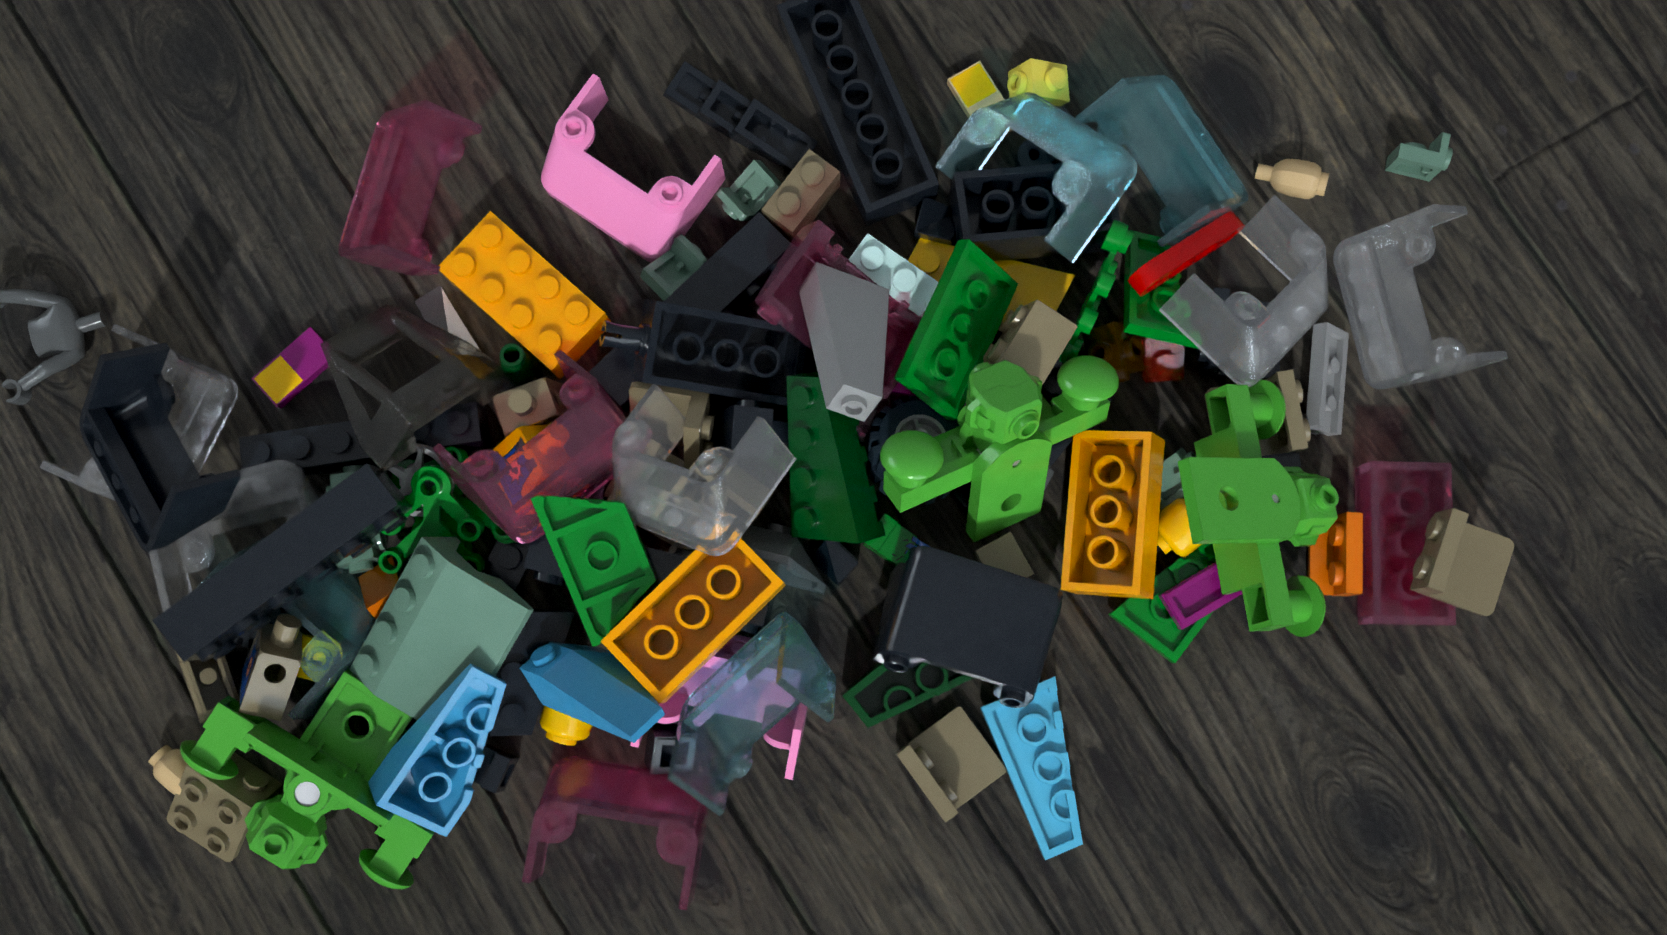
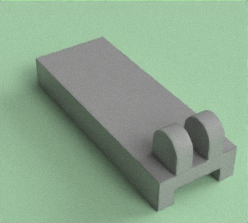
[1302,322,1349,436]

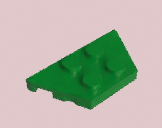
[530,495,657,647]

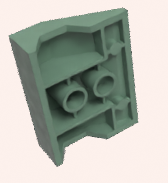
[349,537,534,720]

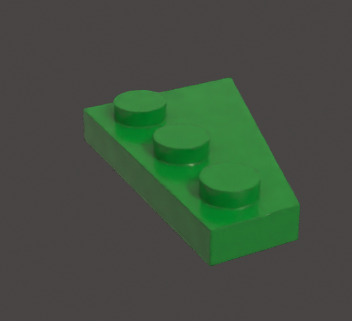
[1123,230,1205,349]

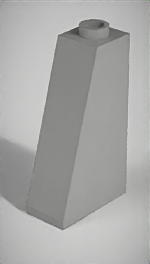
[799,262,889,422]

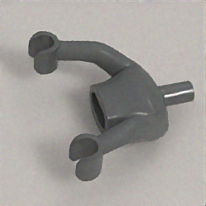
[0,288,108,405]

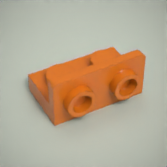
[1308,512,1363,596]

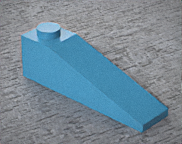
[520,642,665,743]
[368,663,506,837]

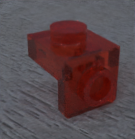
[1139,336,1185,383]

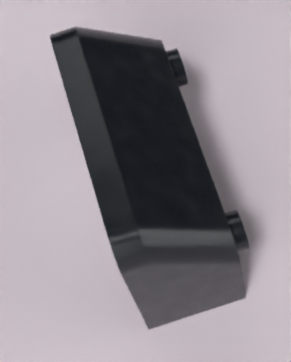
[79,342,241,552]

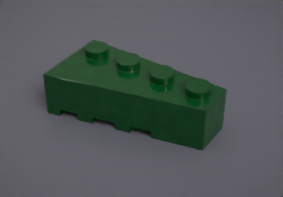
[786,372,885,544]
[841,662,975,728]

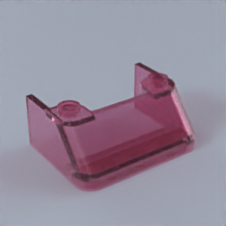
[338,100,482,276]
[433,350,642,543]
[522,756,711,910]

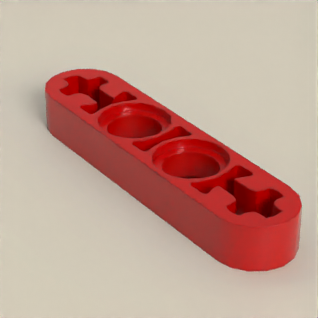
[1127,210,1245,297]

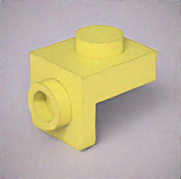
[1007,58,1070,108]

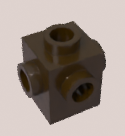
[1082,322,1145,383]

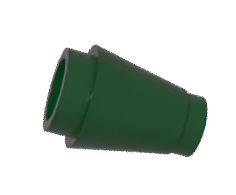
[499,343,538,385]

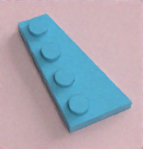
[980,676,1083,860]

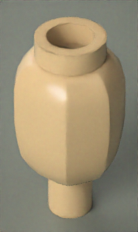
[1255,159,1329,199]
[148,744,187,795]

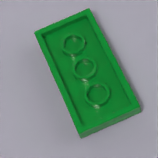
[894,239,1018,420]

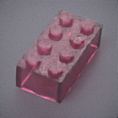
[1355,461,1456,627]

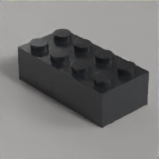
[949,159,1120,261]

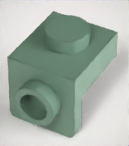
[716,160,782,221]
[640,234,707,301]

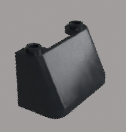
[872,546,1063,708]

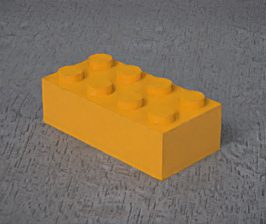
[437,211,611,380]
[1060,430,1165,599]
[600,521,786,704]

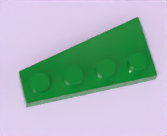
[1108,544,1216,663]

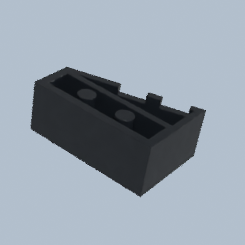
[488,609,575,736]

